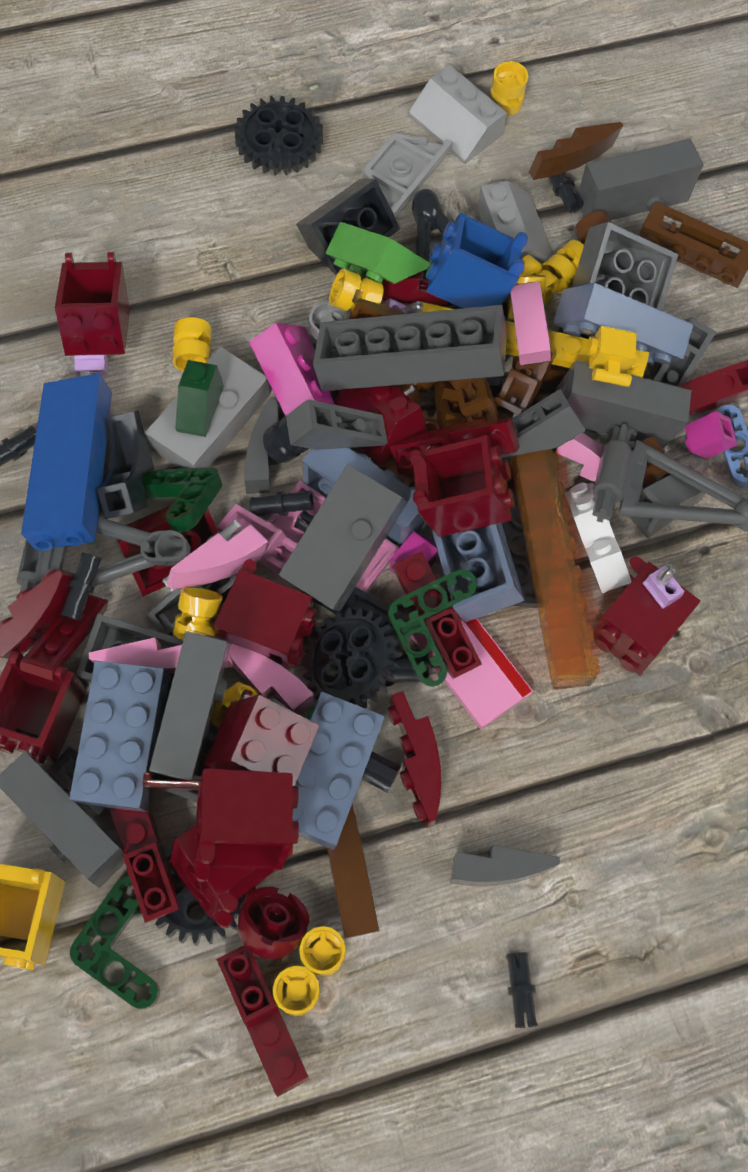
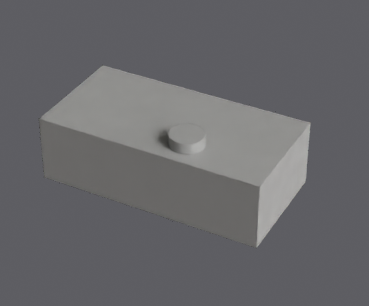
[145,347,270,469]

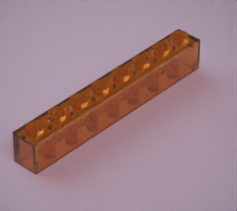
[510,449,600,690]

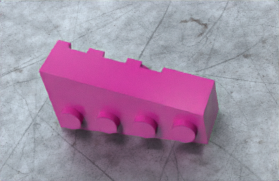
[249,323,334,416]

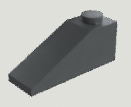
[651,317,716,387]
[501,389,586,458]
[286,399,388,450]

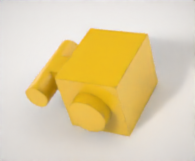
[586,326,637,387]

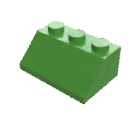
[325,222,430,284]

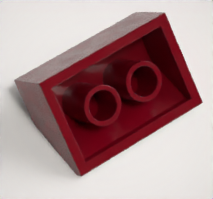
[334,385,427,466]
[116,505,218,597]

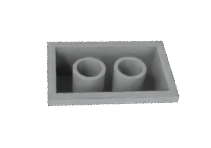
[409,64,507,164]
[477,181,553,264]

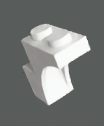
[564,482,632,593]

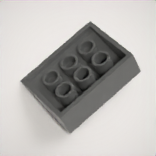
[558,222,679,339]

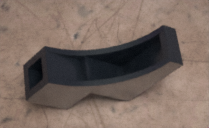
[97,410,154,519]

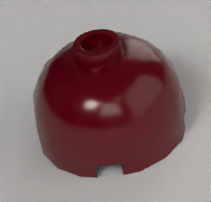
[237,887,310,960]

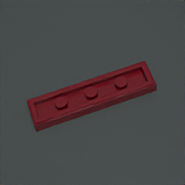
[20,594,108,680]

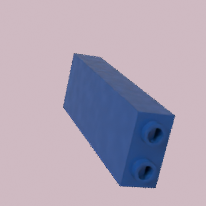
[21,373,112,551]

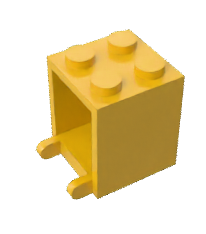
[0,864,65,971]

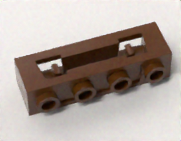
[639,202,748,288]

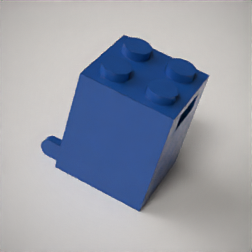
[426,212,528,308]

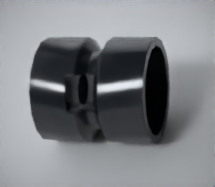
[263,416,310,463]

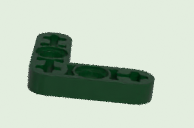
[141,467,223,533]
[388,569,477,687]
[70,876,160,1009]

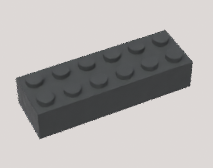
[313,305,507,391]

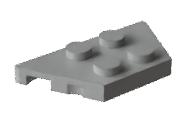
[362,133,452,218]

